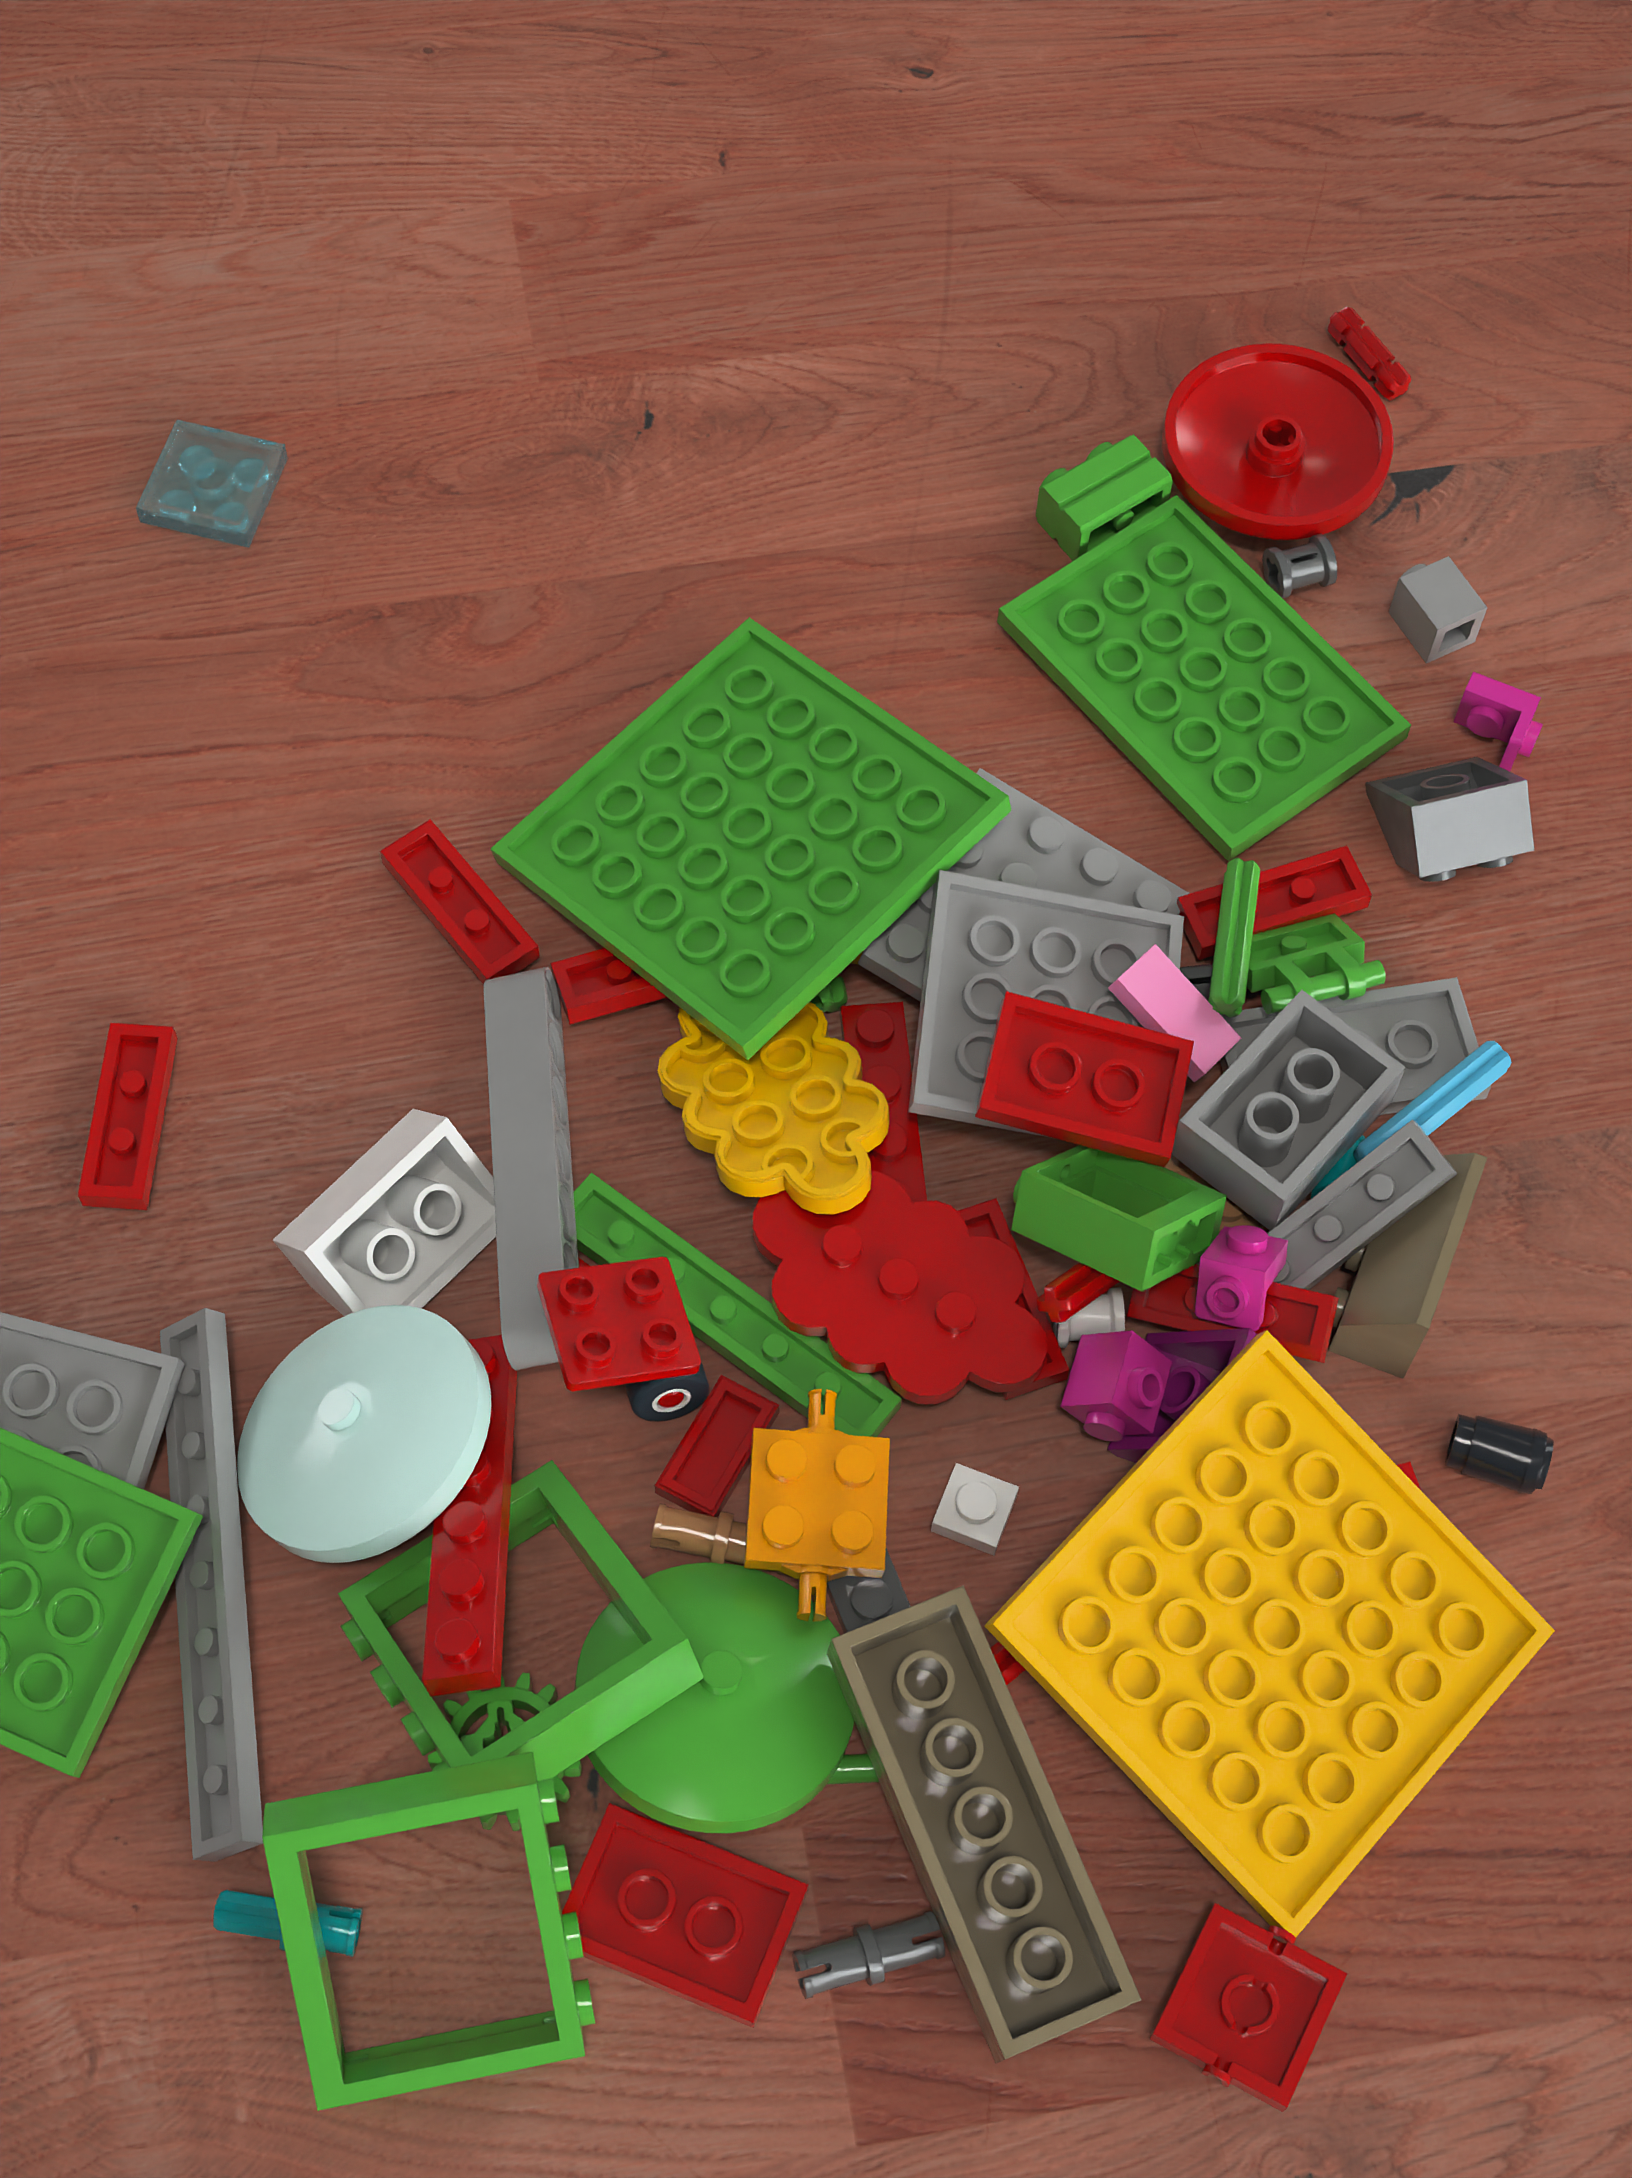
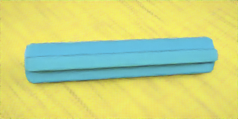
[1354,1041,1512,1162]

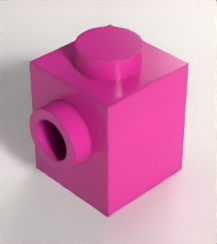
[1060,1330,1172,1441]

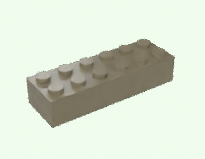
[827,1585,1141,2064]

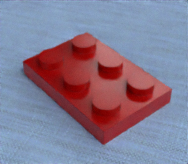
[975,991,1194,1167]
[562,1803,808,2028]

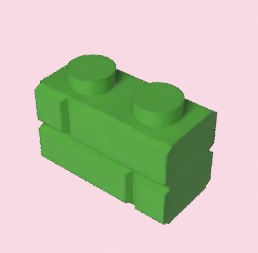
[1036,434,1173,561]

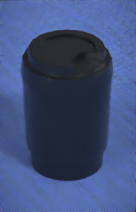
[1445,1414,1554,1494]

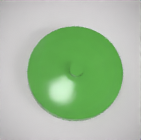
[574,1562,855,1833]

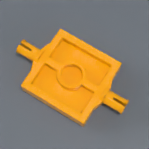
[744,1389,890,1622]

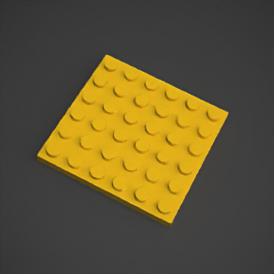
[985,1330,1555,1938]

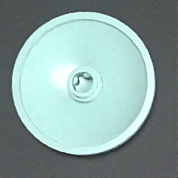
[237,1305,491,1563]

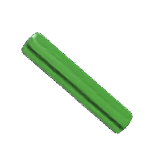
[1208,858,1260,1018]

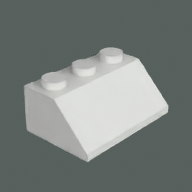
[273,1109,496,1316]

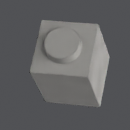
[1388,556,1487,664]

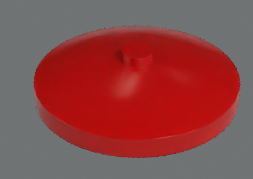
[1162,343,1394,540]

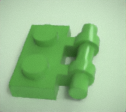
[1247,913,1386,1014]

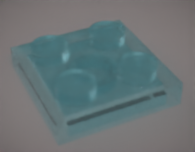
[136,420,288,548]

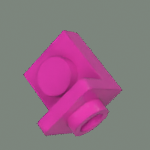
[1454,672,1543,772]

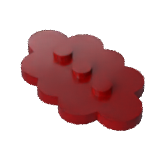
[753,1171,1047,1404]

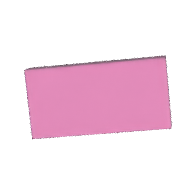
[1108,944,1241,1082]

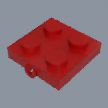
[1150,1903,1348,2112]

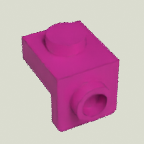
[1195,1225,1288,1331]

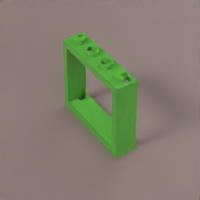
[338,1460,704,1823]
[262,1752,596,2111]

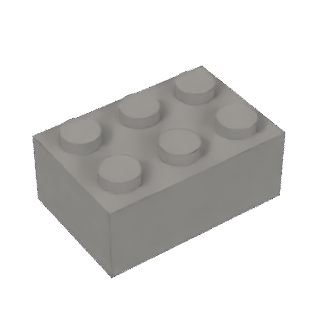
[1172,990,1406,1231]

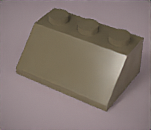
[1328,1153,1488,1379]

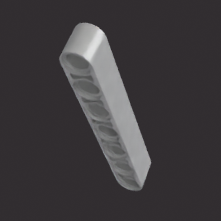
[484,967,579,1371]

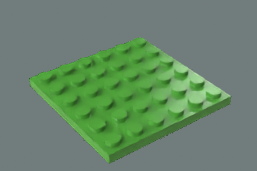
[491,617,1011,1060]

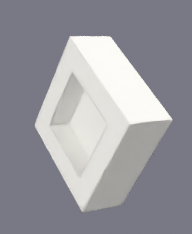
[931,1463,1019,1556]

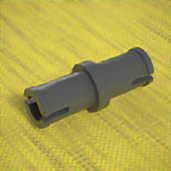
[792,1911,945,1999]

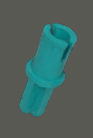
[213,1890,363,1957]

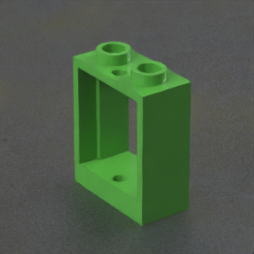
[1011,1145,1227,1292]

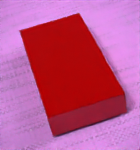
[654,1375,779,1517]

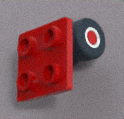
[537,1257,709,1421]

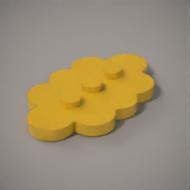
[657,1002,889,1215]

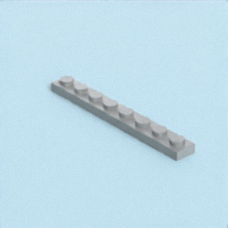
[160,1308,263,1862]

